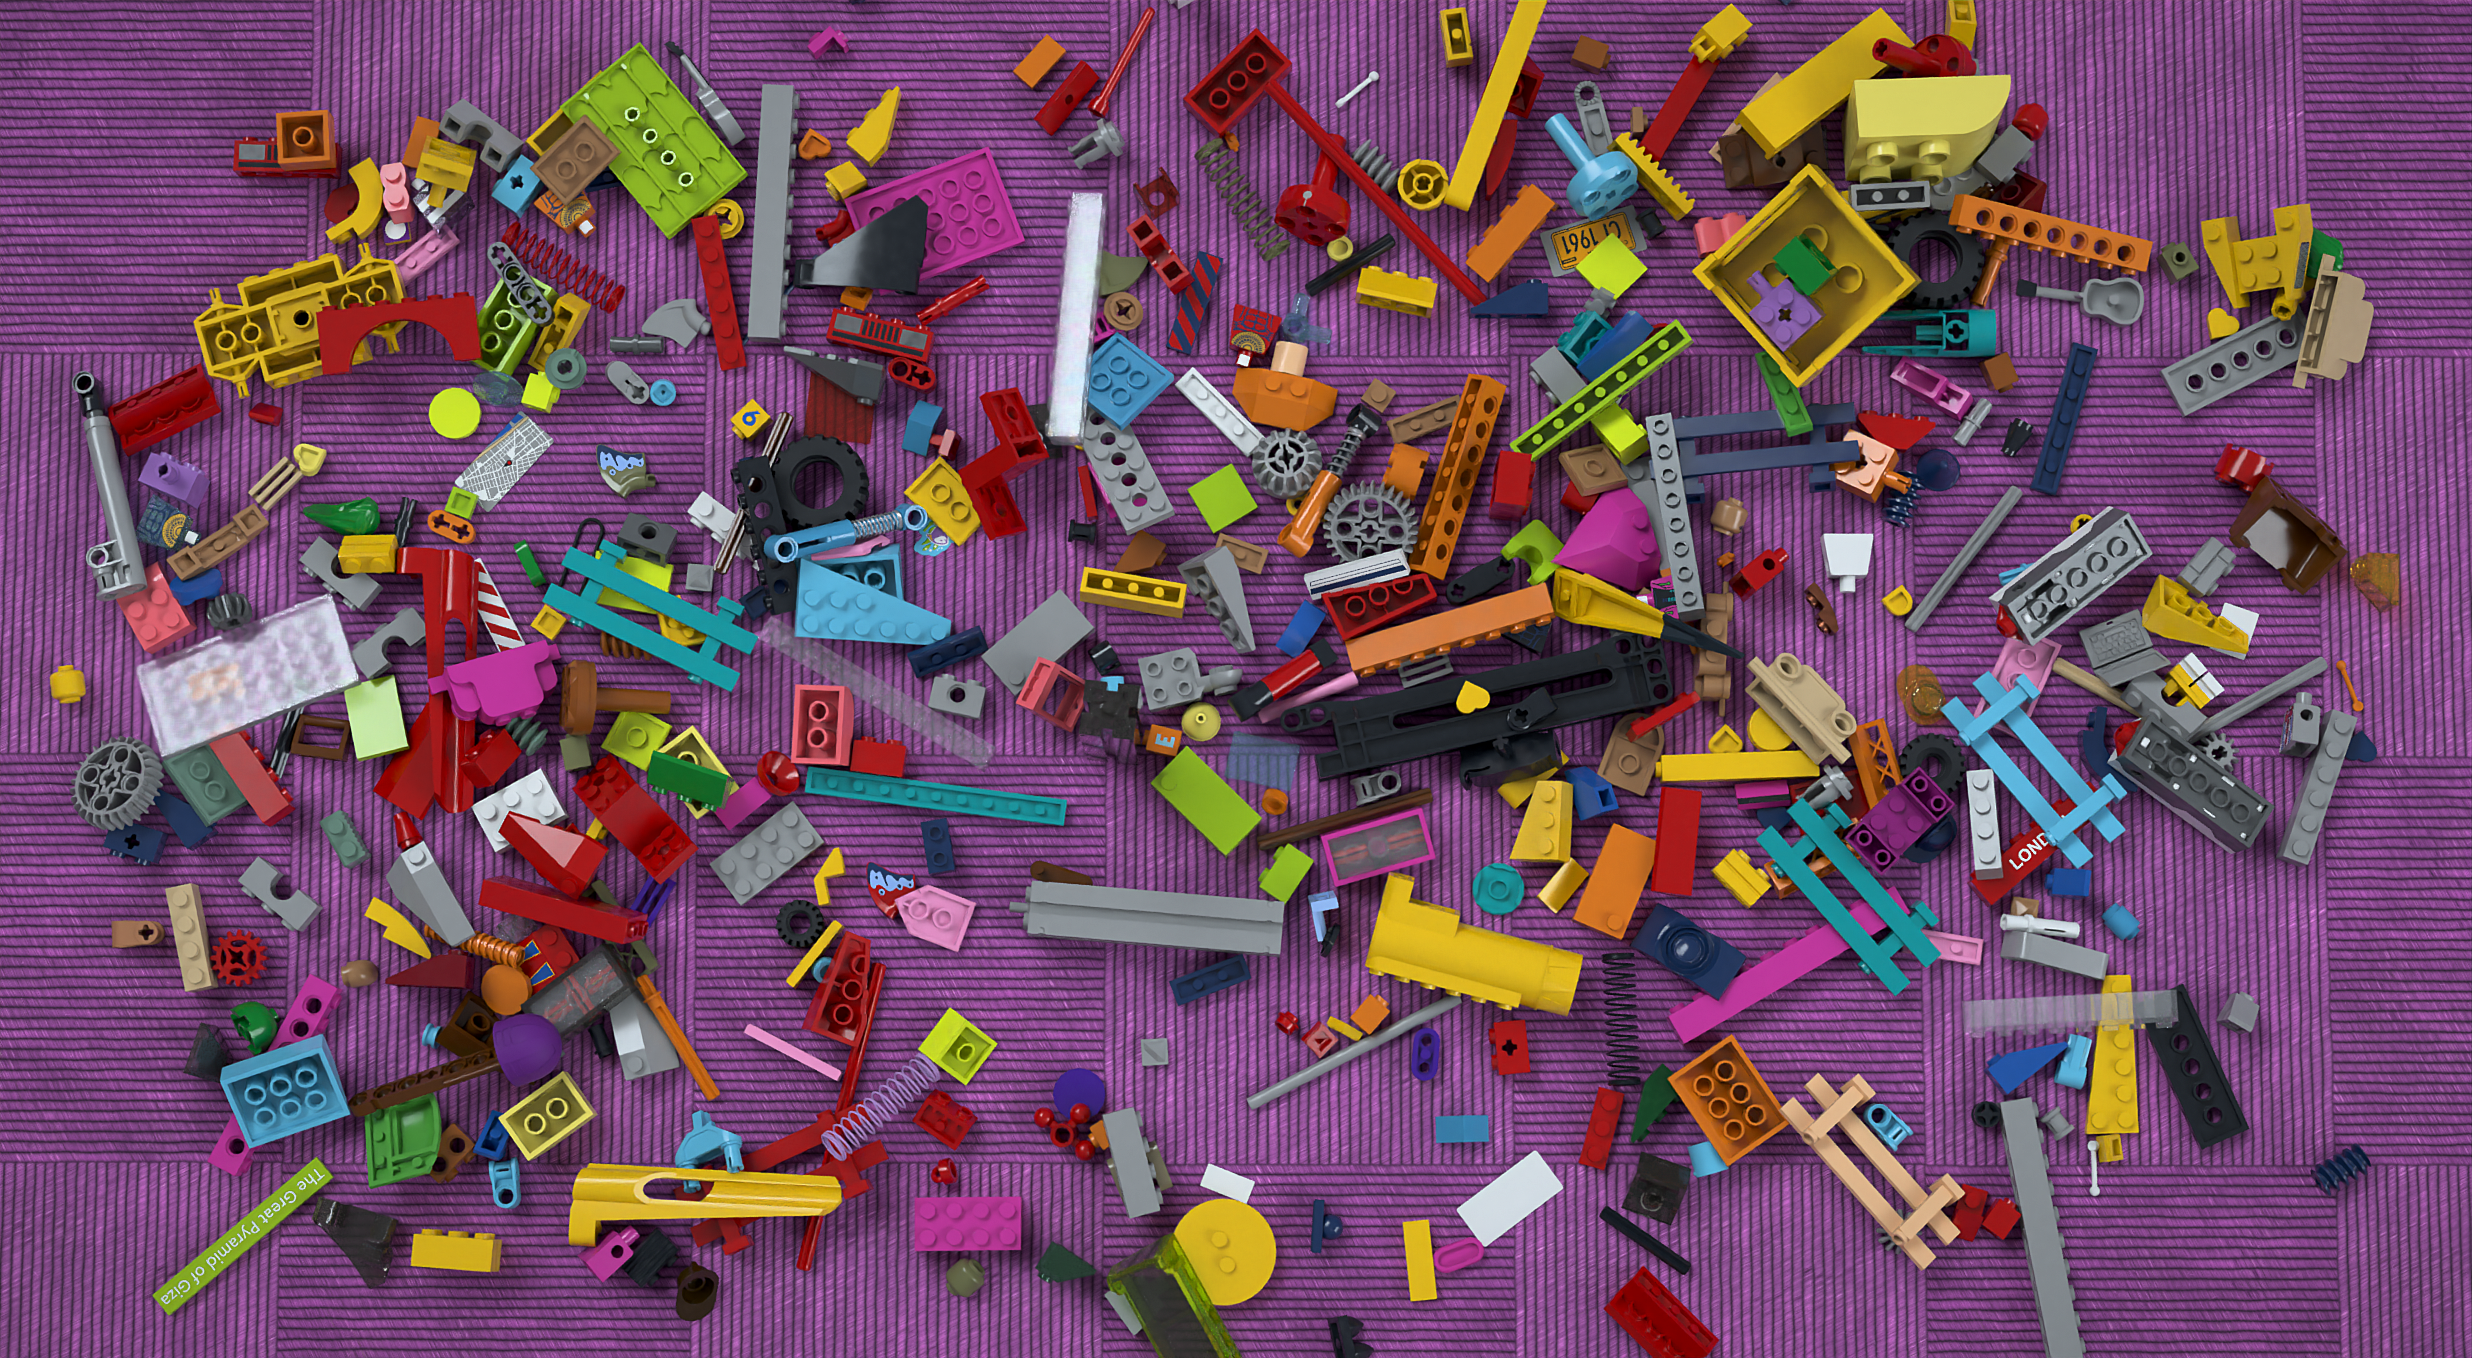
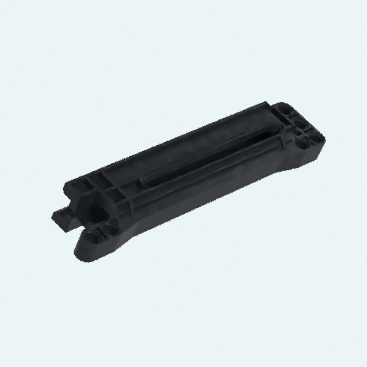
[1280,632,1673,783]

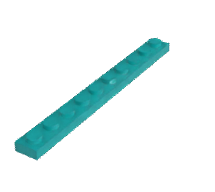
[805,767,1067,826]

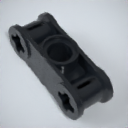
[1445,555,1516,606]

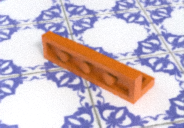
[1848,718,1903,810]
[1764,817,1861,899]

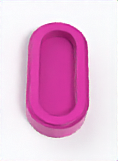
[1433,1237,1484,1273]

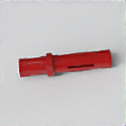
[915,274,990,326]

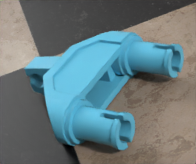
[675,1110,744,1193]

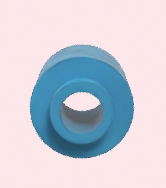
[2101,902,2140,941]

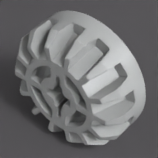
[1252,428,1322,499]

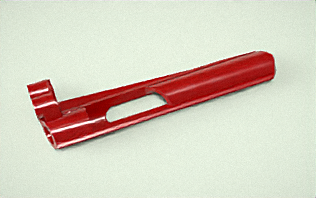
[396,547,479,814]

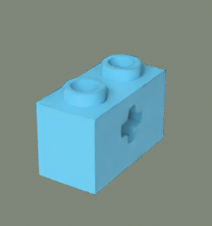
[491,154,545,218]

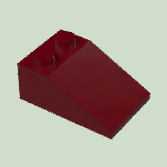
[385,950,476,990]

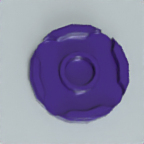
[1053,1068,1106,1119]

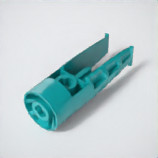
[1861,309,1996,357]

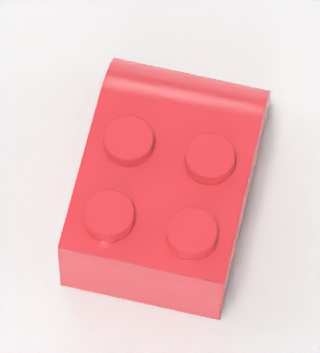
[116,561,197,654]
[791,684,854,766]

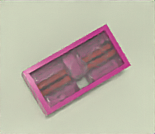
[1319,806,1436,887]

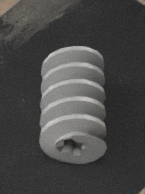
[1351,139,1401,194]

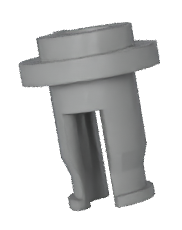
[1068,118,1125,169]
[1796,763,1854,812]

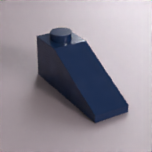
[1469,279,1548,319]
[153,788,219,851]

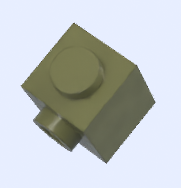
[2156,241,2199,285]

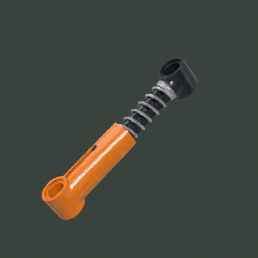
[1277,403,1382,558]

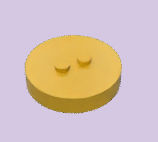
[1170,1199,1276,1305]

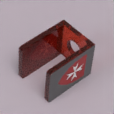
[1133,166,1180,221]

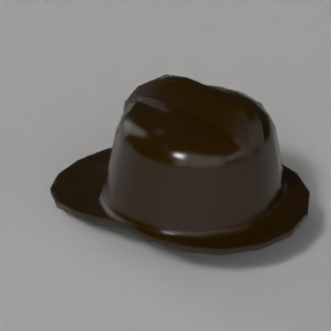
[676,1261,719,1321]

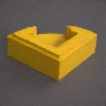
[1326,1016,1363,1041]

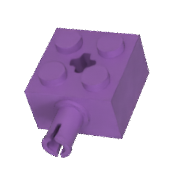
[1746,270,1826,352]
[138,451,211,509]

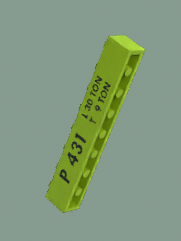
[1509,319,1694,462]

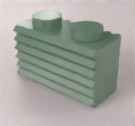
[319,810,372,869]

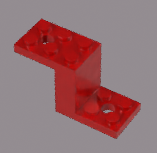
[958,387,1050,541]
[572,753,699,885]

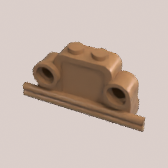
[1692,581,1733,717]

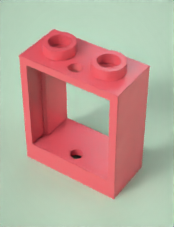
[1016,657,1094,733]

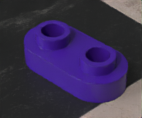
[1411,1028,1440,1081]

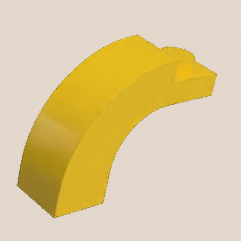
[325,157,385,245]

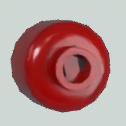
[2011,103,2049,141]

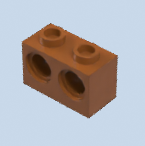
[429,1123,477,1183]

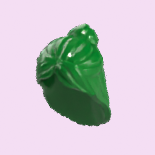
[2274,227,2344,279]
[303,496,380,536]

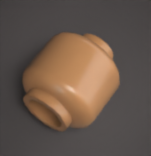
[1710,497,1748,537]

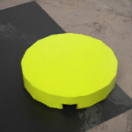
[429,388,482,440]

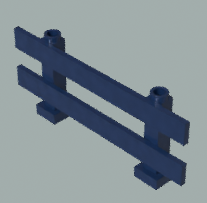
[1646,402,1860,505]

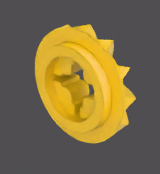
[703,199,745,240]

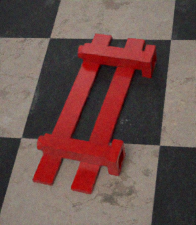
[673,1101,889,1256]

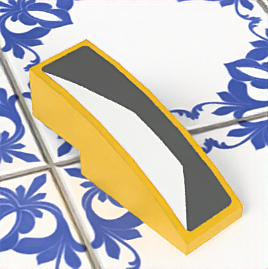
[364,897,436,959]

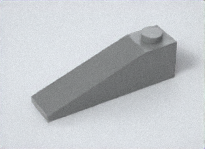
[386,841,476,948]
[604,973,681,1081]

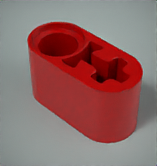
[888,357,937,394]

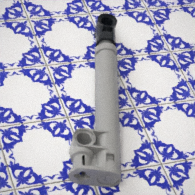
[72,371,148,601]

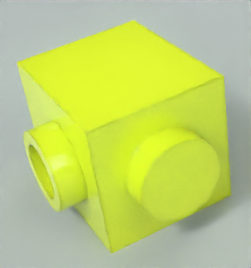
[521,371,560,414]

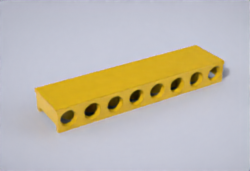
[1734,7,1915,160]

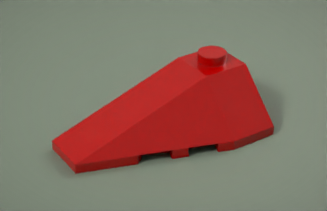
[801,931,871,1048]

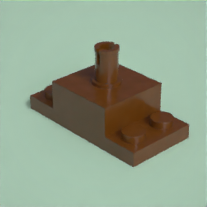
[1717,122,1828,188]

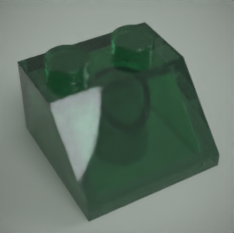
[1035,1241,1098,1284]

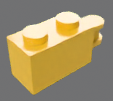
[1688,3,1753,63]

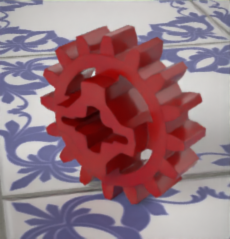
[210,929,270,987]

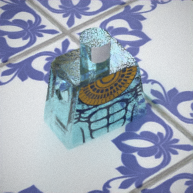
[135,494,201,552]

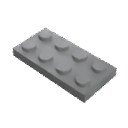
[709,801,825,906]

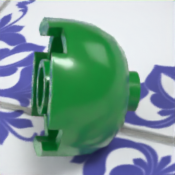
[230,1001,280,1055]

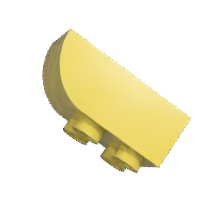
[1841,75,2011,187]

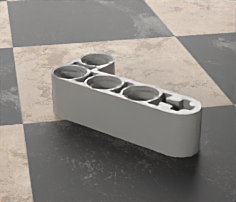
[2000,931,2110,981]

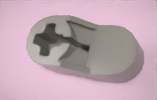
[605,360,650,404]

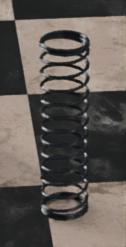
[1601,953,1641,1086]

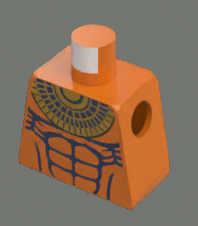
[534,190,596,238]

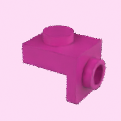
[807,26,849,60]

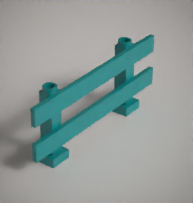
[542,539,759,692]
[1755,797,1941,996]

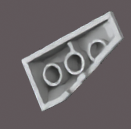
[1177,546,1256,654]

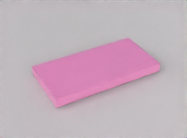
[1973,637,2062,740]

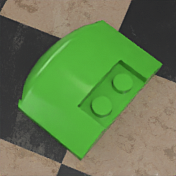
[365,1088,441,1189]

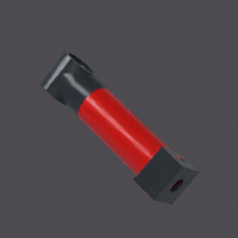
[1227,638,1339,723]

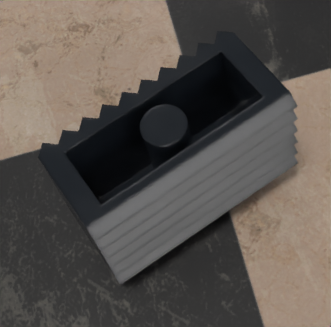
[620,1227,681,1288]

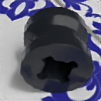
[1971,1101,2001,1128]

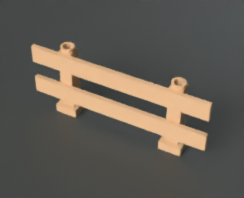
[1778,1073,1965,1271]

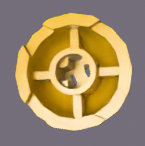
[1398,159,1449,211]

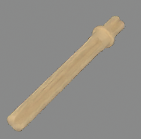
[2052,658,2143,718]

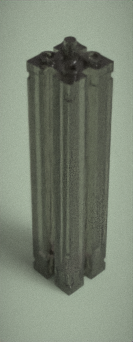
[1079,679,1145,766]

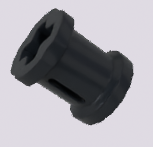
[1635,207,1668,241]
[1068,519,1097,545]

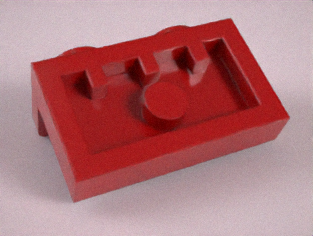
[912,1089,978,1151]

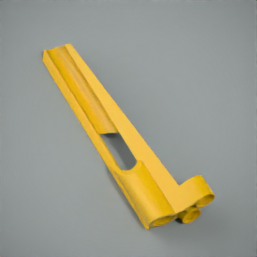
[569,1163,842,1247]

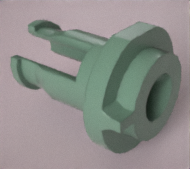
[545,348,588,390]

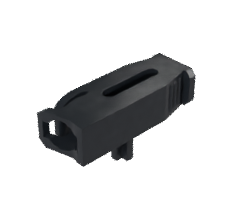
[1459,729,1563,791]

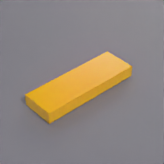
[786,920,845,989]
[1402,1219,1437,1302]

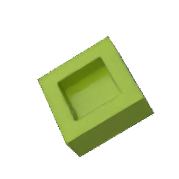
[444,486,479,520]

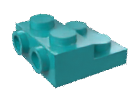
[1557,310,1613,367]

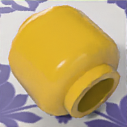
[49,665,86,704]

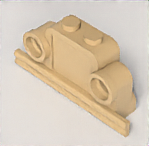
[2292,254,2374,389]
[1745,653,1857,765]

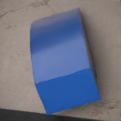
[1576,311,1654,383]

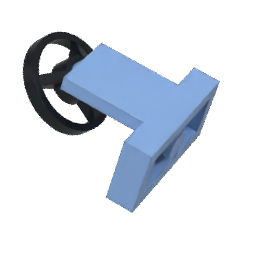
[1308,890,1341,958]

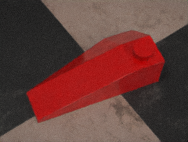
[498,811,609,901]

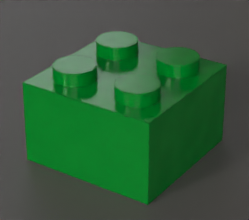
[1773,233,1840,296]

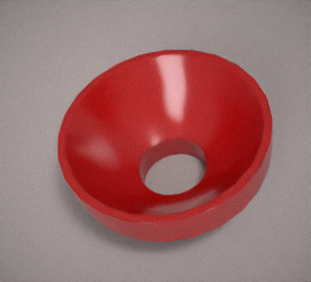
[757,751,800,796]

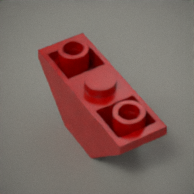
[1855,410,1936,454]

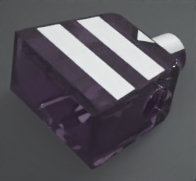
[410,178,475,240]

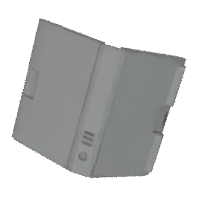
[2078,609,2171,688]

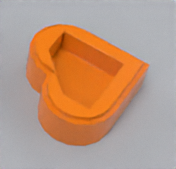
[798,128,832,161]

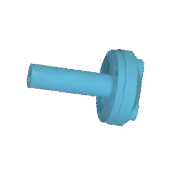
[1545,113,1639,221]

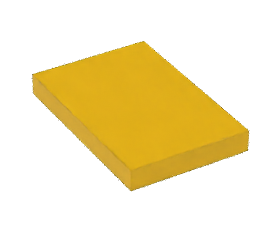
[903,456,982,547]

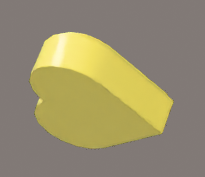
[293,444,327,476]

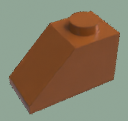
[1112,530,1168,575]

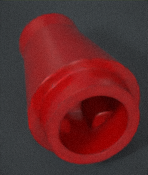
[393,812,423,852]

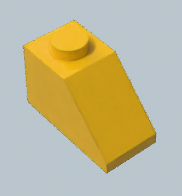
[1945,0,1977,51]

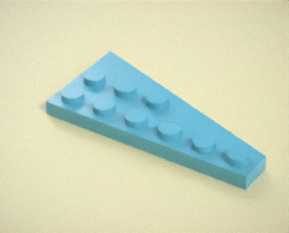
[794,558,951,645]

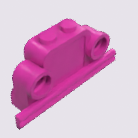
[427,640,561,726]

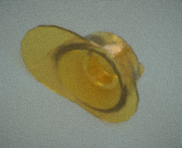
[1896,664,1946,725]

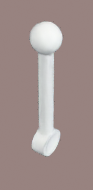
[1335,71,1379,108]
[2088,1141,2100,1196]

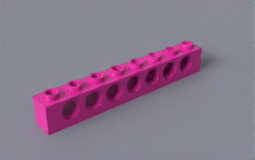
[207,974,343,1176]

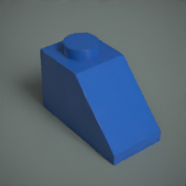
[2044,868,2091,900]

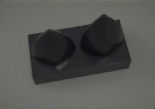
[1327,1315,1374,1358]

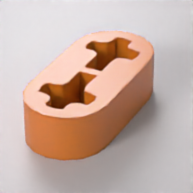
[427,510,476,545]

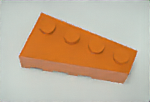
[1465,184,1560,283]

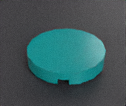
[1472,863,1524,915]

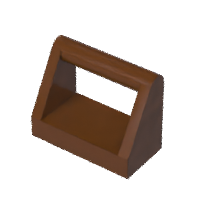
[290,714,352,762]

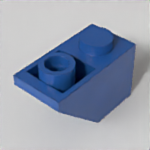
[1564,766,1619,821]

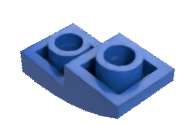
[1275,599,1326,658]

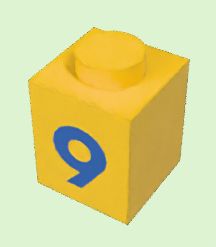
[730,398,773,442]

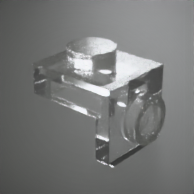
[493,914,539,944]

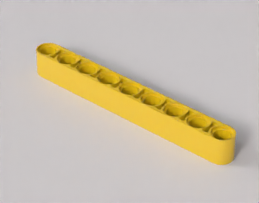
[1444,0,1547,212]

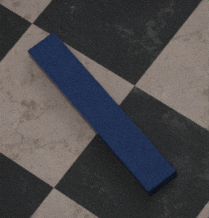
[2029,342,2098,497]

